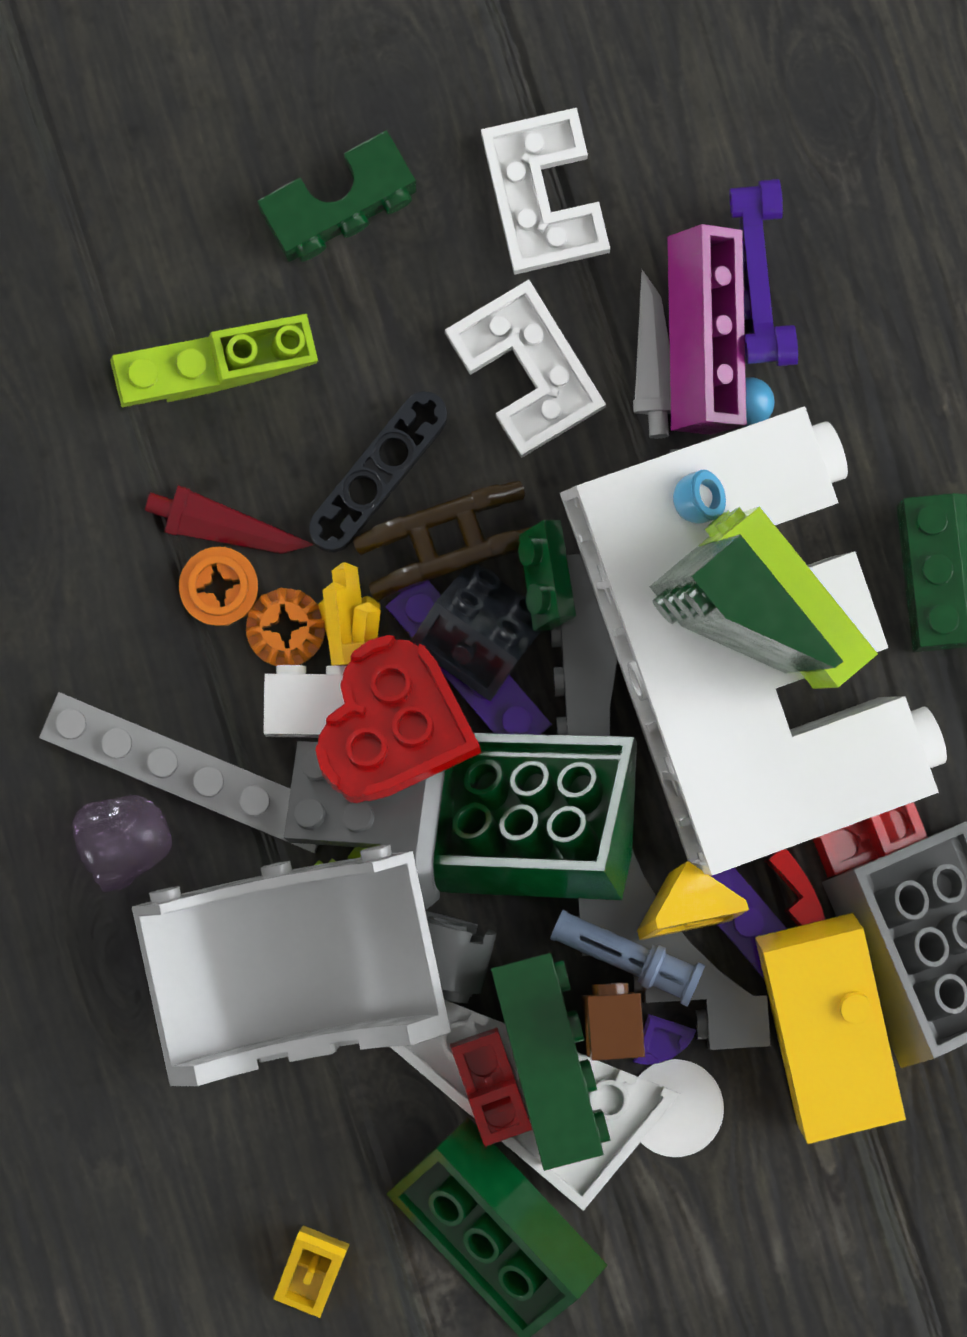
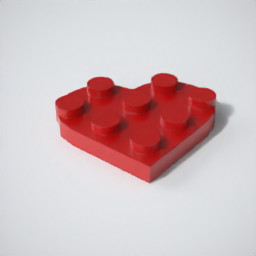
[315,635,481,803]

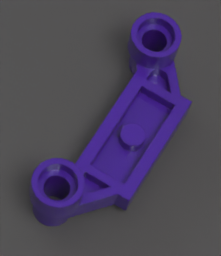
[729,179,798,366]

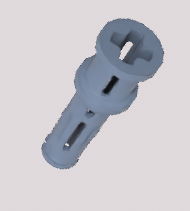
[550,910,705,1007]

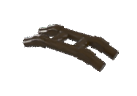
[353,480,531,601]

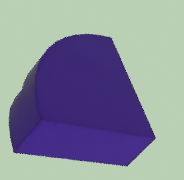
[633,1014,696,1065]

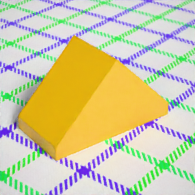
[637,861,749,940]
[274,1225,350,1318]

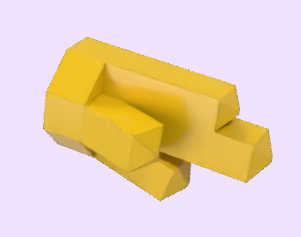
[318,562,381,666]

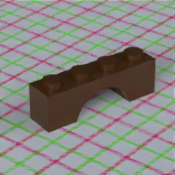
[581,982,645,1061]

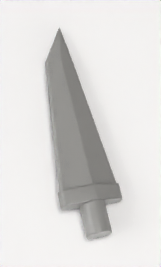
[633,270,671,439]

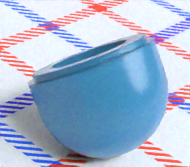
[742,377,775,428]
[673,470,726,524]

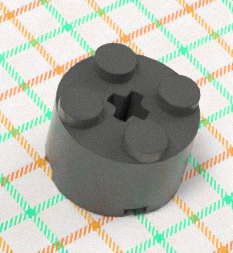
[426,911,496,1004]

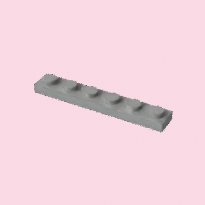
[39,692,318,853]

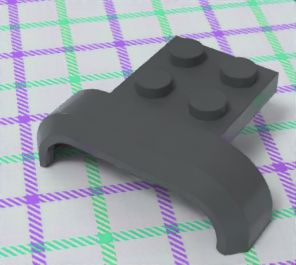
[284,741,445,910]

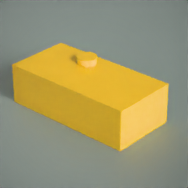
[755,913,906,1144]

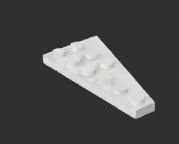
[391,1000,680,1211]

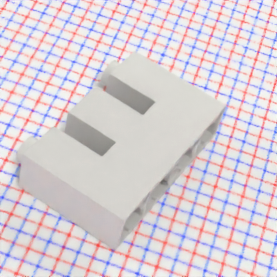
[560,406,947,876]

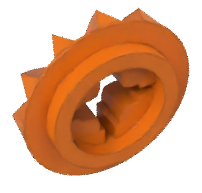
[179,547,258,626]
[246,588,325,666]

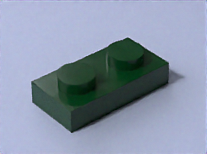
[518,520,576,631]

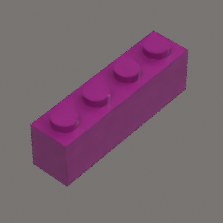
[668,224,747,435]

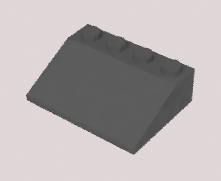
[822,821,967,1068]

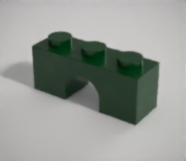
[257,130,417,262]

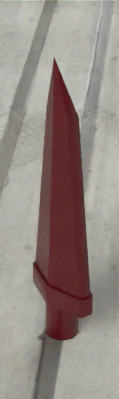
[145,485,315,554]

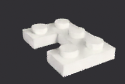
[481,108,610,275]
[445,280,606,458]

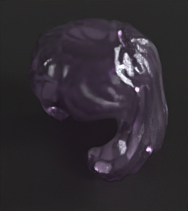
[72,795,172,892]

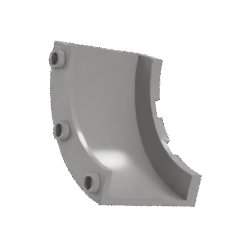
[132,845,451,1086]

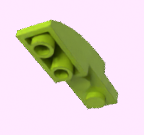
[110,314,318,407]

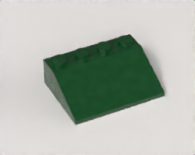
[649,534,843,673]
[433,733,637,900]

